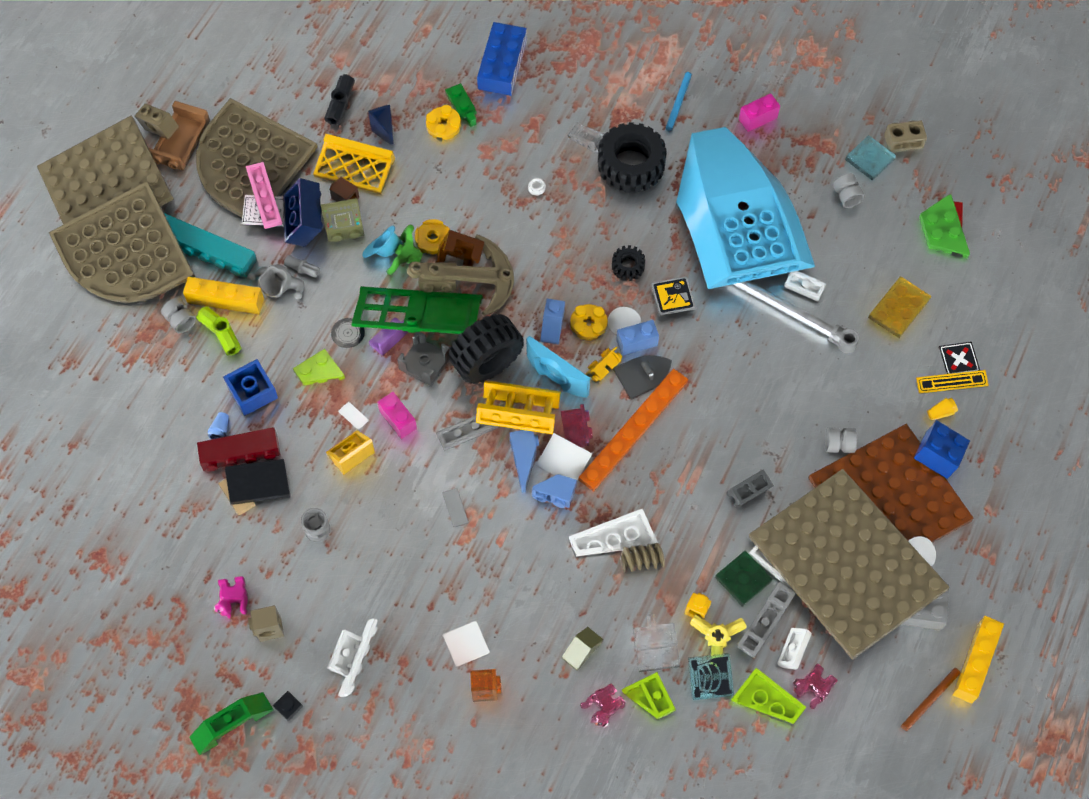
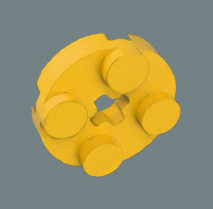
[426,105,461,140]
[414,219,450,254]
[570,304,608,341]

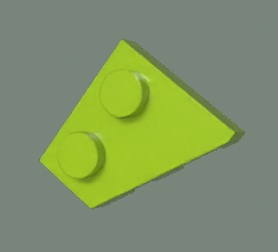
[293,349,345,385]
[621,672,676,720]

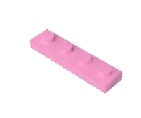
[246,162,282,229]

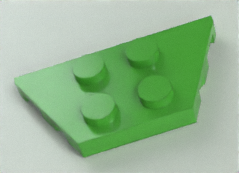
[919,194,970,258]

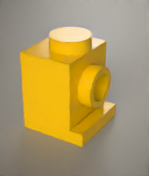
[684,592,712,619]

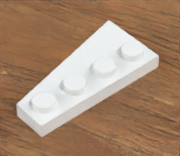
[569,509,658,557]

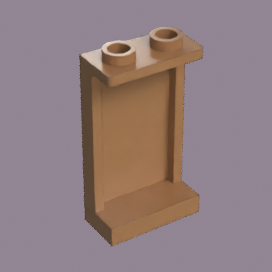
[149,101,210,171]

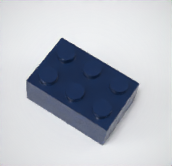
[283,178,323,247]

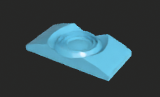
[526,336,590,398]

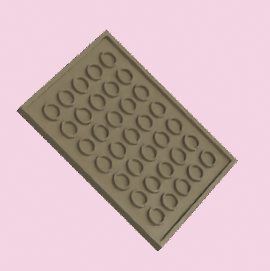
[749,469,949,660]

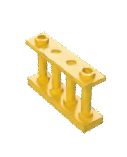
[476,380,561,434]

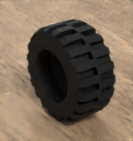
[598,122,667,193]
[449,314,524,384]

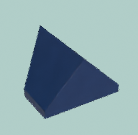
[368,105,394,144]

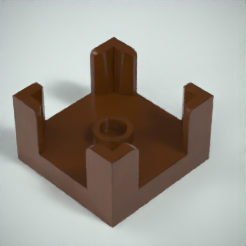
[435,230,484,266]

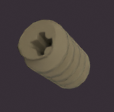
[621,543,665,572]

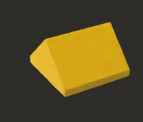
[326,430,375,475]

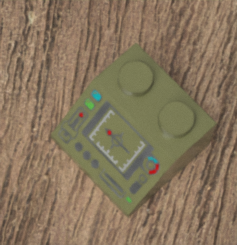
[321,198,364,242]

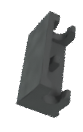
[726,469,774,506]

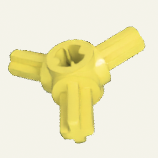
[690,615,747,667]

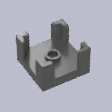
[397,332,450,386]

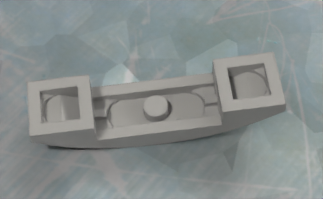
[736,582,796,658]

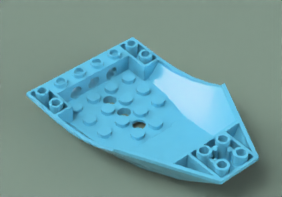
[676,127,815,289]

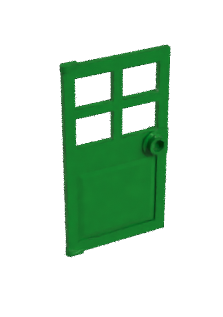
[351,286,483,334]

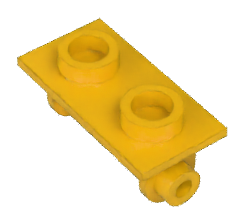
[585,346,622,382]

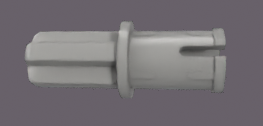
[284,255,320,278]

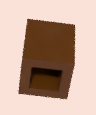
[329,177,359,202]

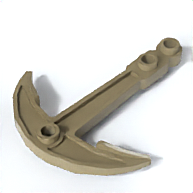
[407,234,514,316]

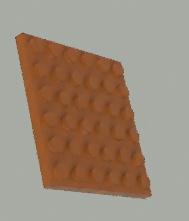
[808,423,974,543]

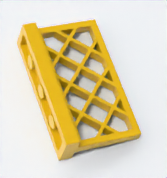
[313,133,395,194]

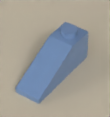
[509,430,539,493]

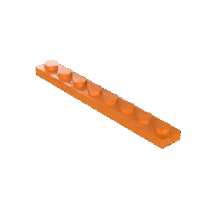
[579,368,688,492]

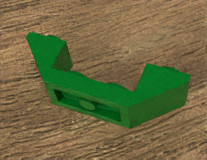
[189,692,274,755]

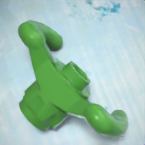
[386,224,423,275]

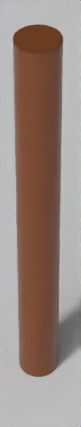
[901,668,961,731]

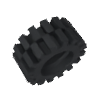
[612,245,645,281]

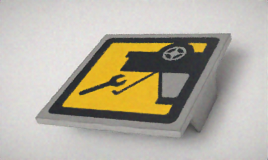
[651,276,696,316]

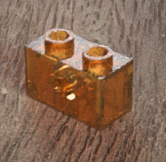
[470,669,501,702]

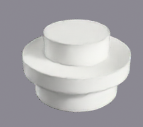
[528,178,546,195]

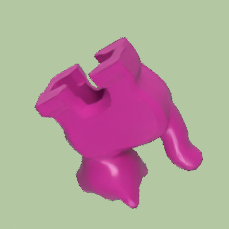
[214,576,248,618]

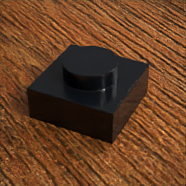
[273,691,303,721]

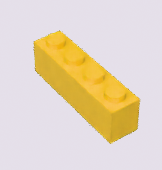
[183,277,264,315]
[952,616,1004,703]

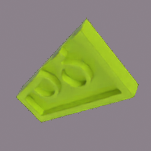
[731,668,806,724]

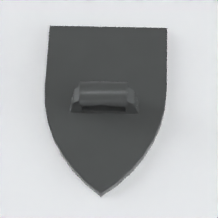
[613,355,672,399]

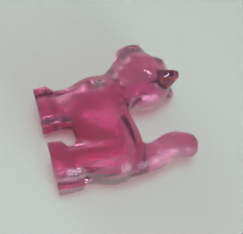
[793,663,838,709]
[580,683,625,727]

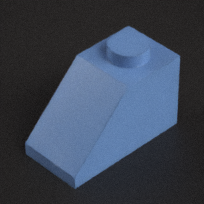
[540,299,565,344]

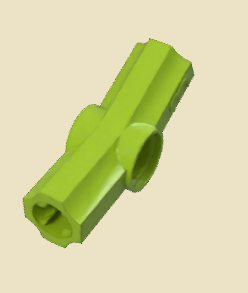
[196,306,242,356]

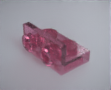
[561,404,593,447]

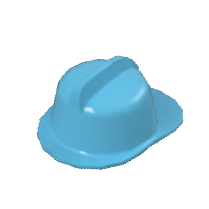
[362,225,403,258]

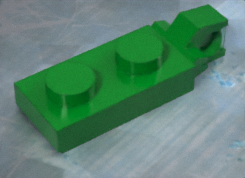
[445,83,477,127]

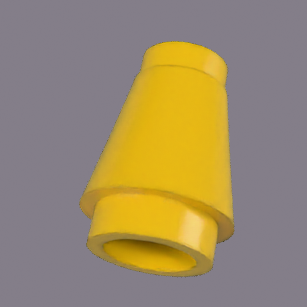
[927,398,958,421]

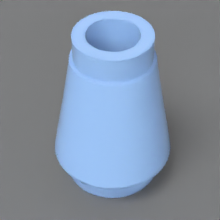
[208,412,229,440]

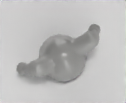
[249,264,304,299]

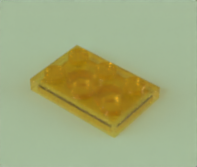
[868,276,932,338]

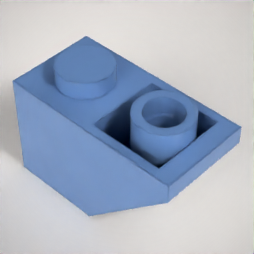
[532,474,577,508]

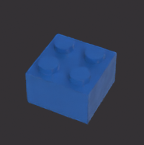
[223,359,278,416]
[914,420,970,479]

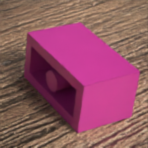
[739,93,780,132]
[377,392,417,439]

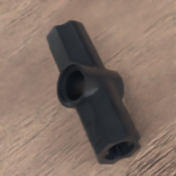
[324,74,355,126]

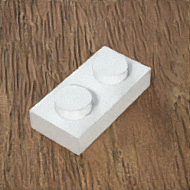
[784,271,826,301]
[777,628,812,670]

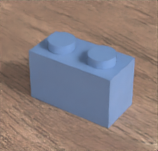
[616,320,659,356]

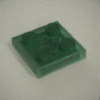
[715,551,773,607]

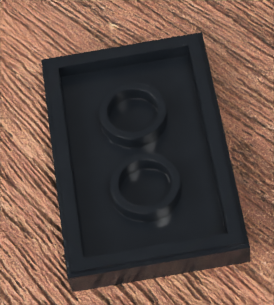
[225,459,290,505]

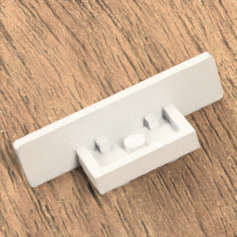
[327,618,378,697]

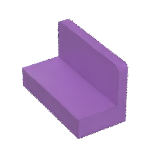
[369,317,408,356]

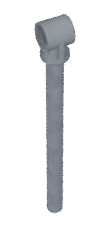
[732,281,859,354]

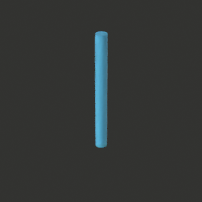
[666,72,692,131]

